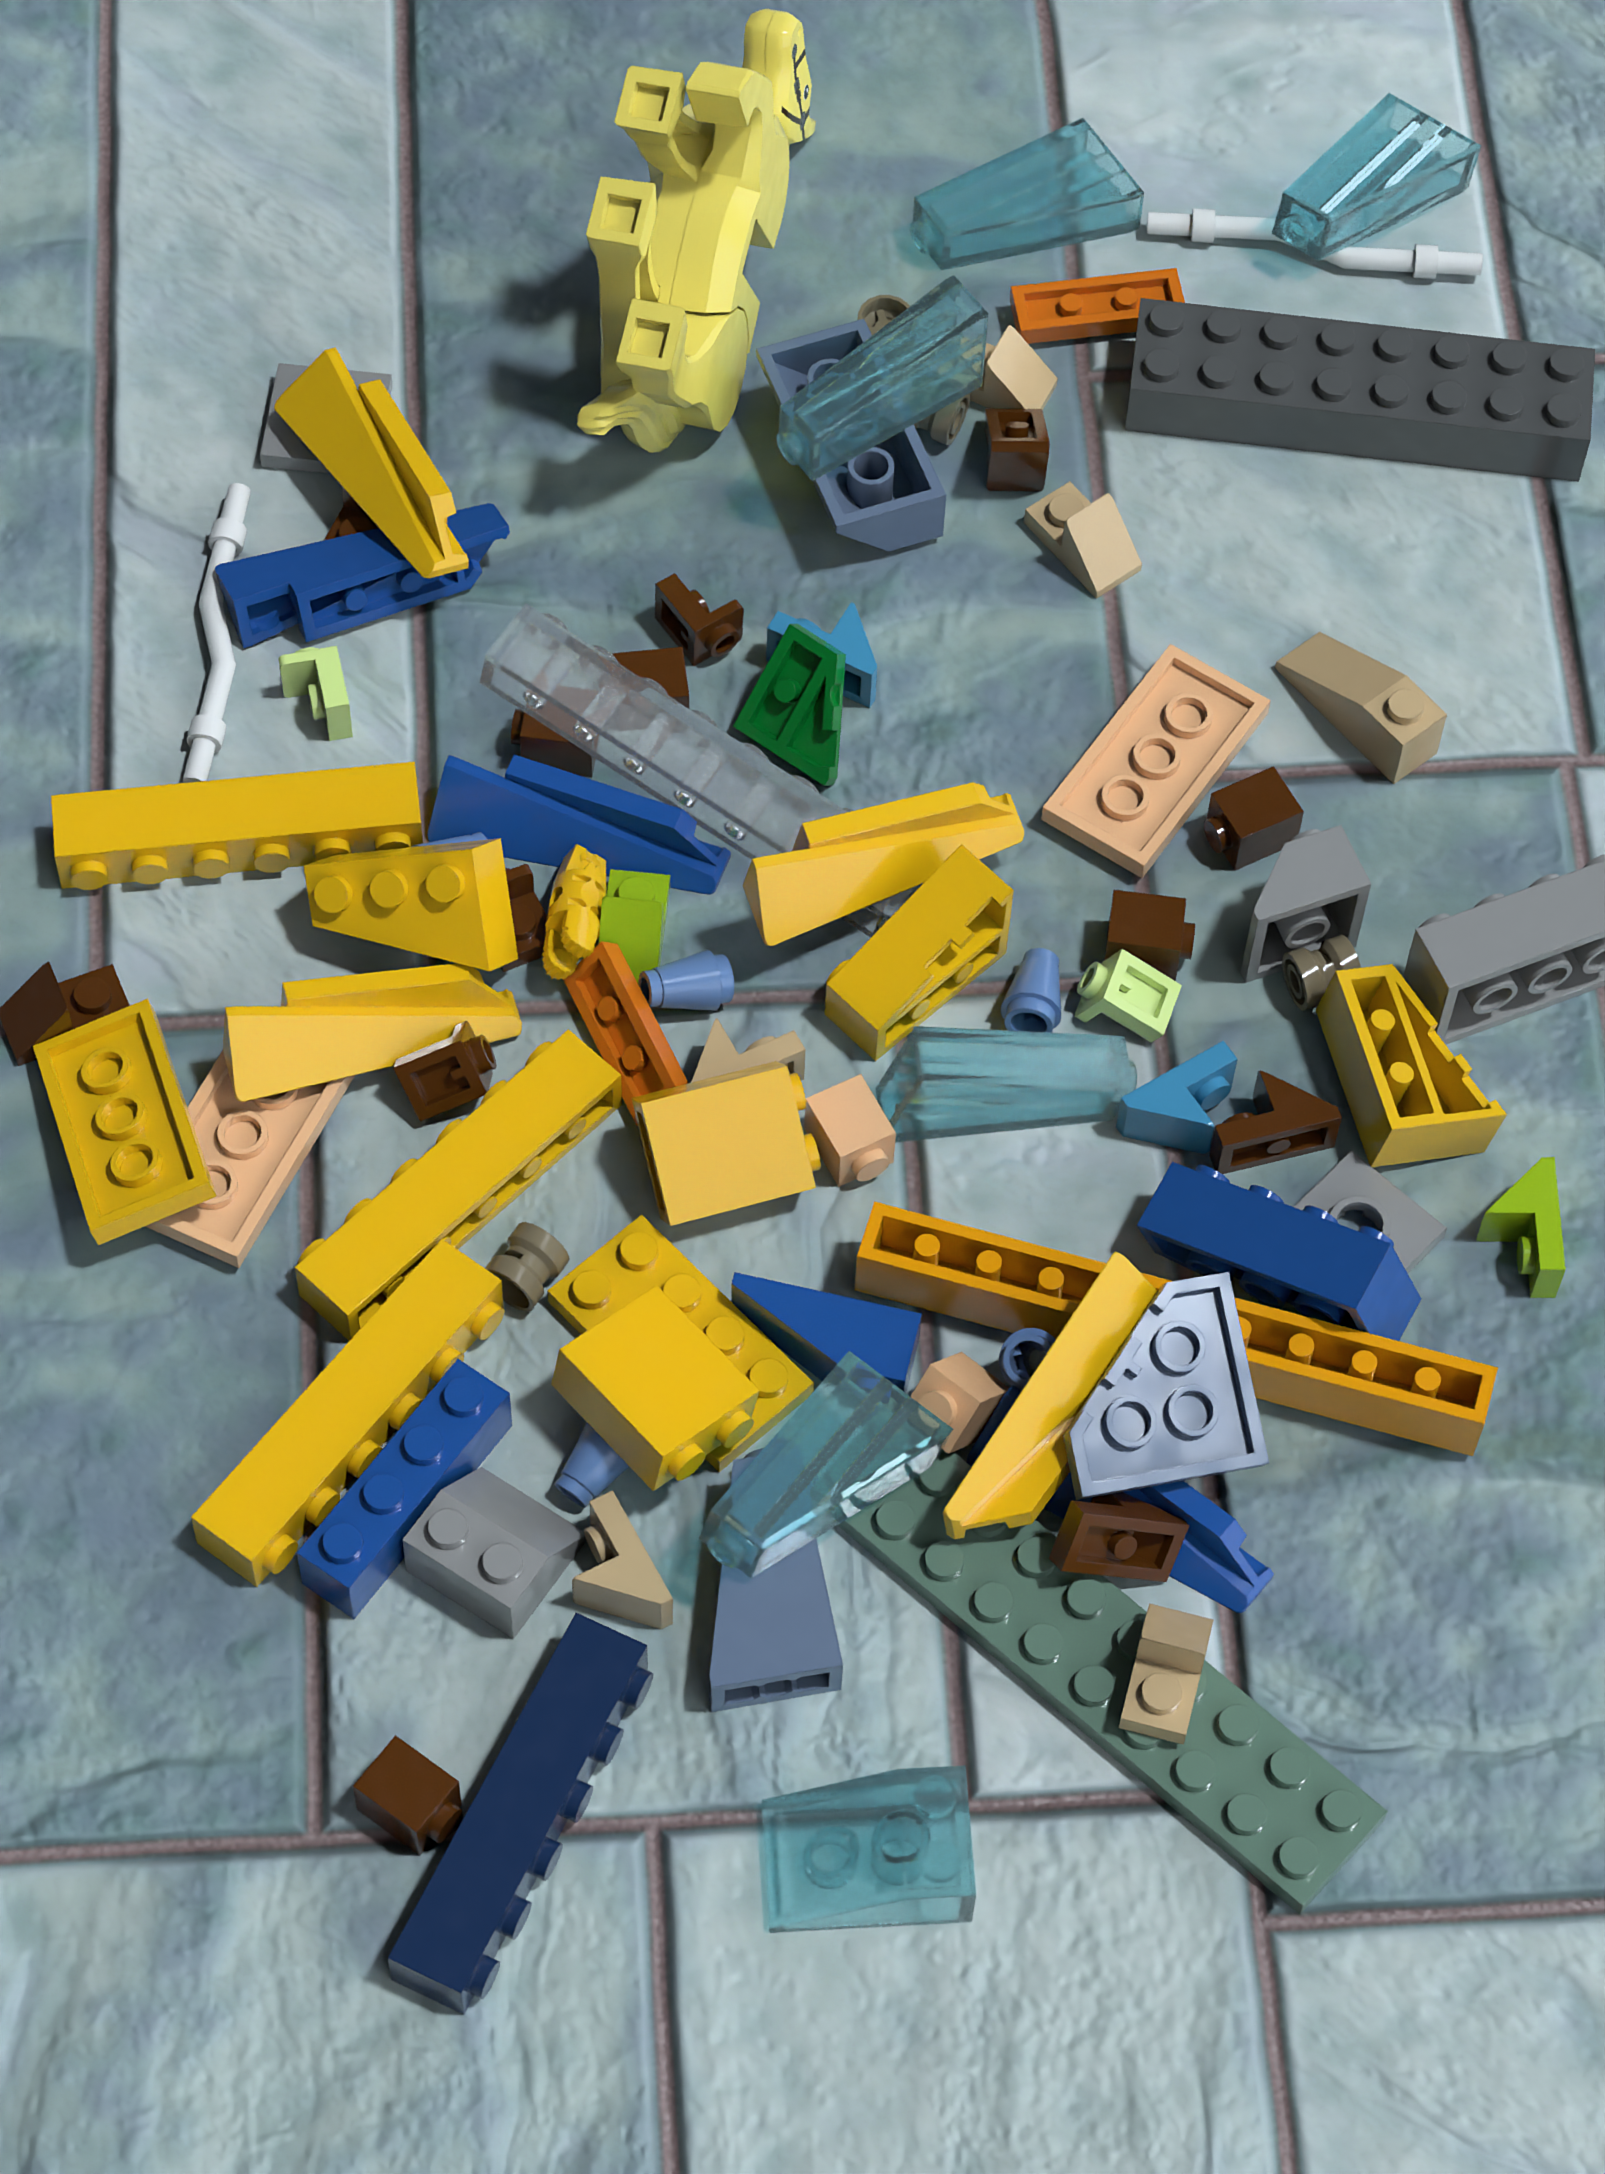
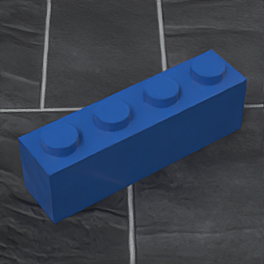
[297,1359,512,1619]

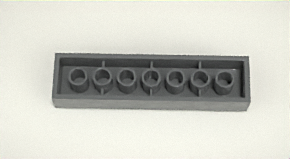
[1125,298,1595,482]

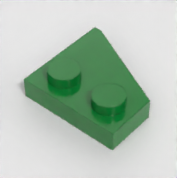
[733,624,846,786]

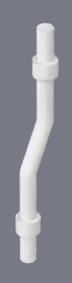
[1147,208,1483,279]
[182,483,251,783]

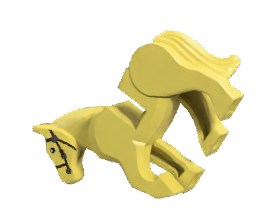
[577,9,816,453]

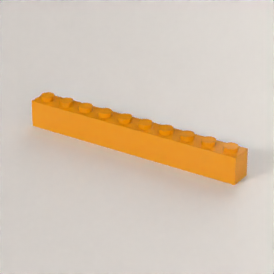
[854,1201,1498,1456]

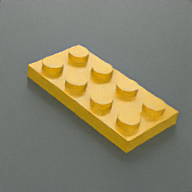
[33,998,217,1245]
[547,1214,814,1472]

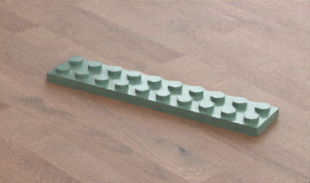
[804,1399,1388,1915]

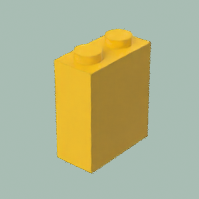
[632,1061,821,1226]
[551,1285,760,1491]

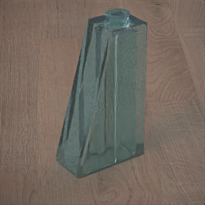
[1272,93,1481,261]
[910,118,1144,271]
[776,275,989,481]
[875,1026,1137,1143]
[699,1351,953,1578]

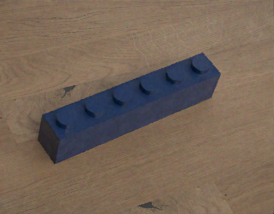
[388,1613,654,2015]

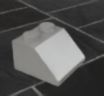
[1240,825,1371,983]
[402,1467,587,1639]

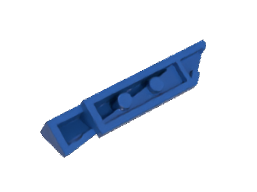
[215,503,510,648]
[427,754,731,895]
[967,1385,1274,1613]

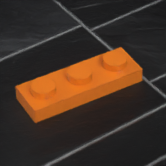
[1010,268,1185,344]
[563,941,688,1126]

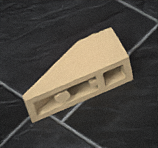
[1275,632,1447,784]

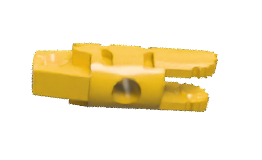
[542,844,606,981]

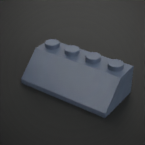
[756,319,946,552]

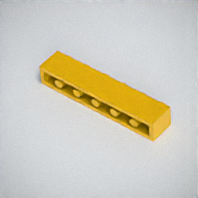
[51,762,423,890]
[295,1029,622,1341]
[191,1239,505,1587]

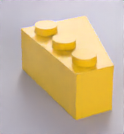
[304,838,518,972]
[825,844,1014,1061]
[1316,964,1507,1167]

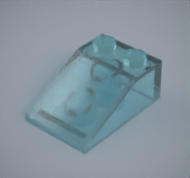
[761,1766,976,1933]

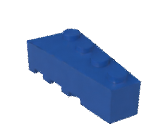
[1137,1162,1422,1341]

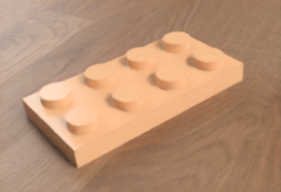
[1041,644,1271,878]
[145,1051,355,1268]

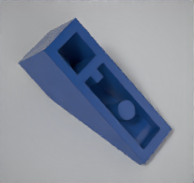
[731,1272,922,1409]

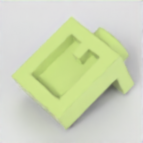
[278,646,353,741]
[1075,949,1182,1043]

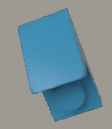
[766,602,877,708]
[1116,1040,1238,1154]

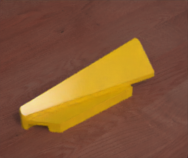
[274,347,469,578]
[743,782,1024,946]
[223,963,522,1102]
[943,1251,1157,1539]

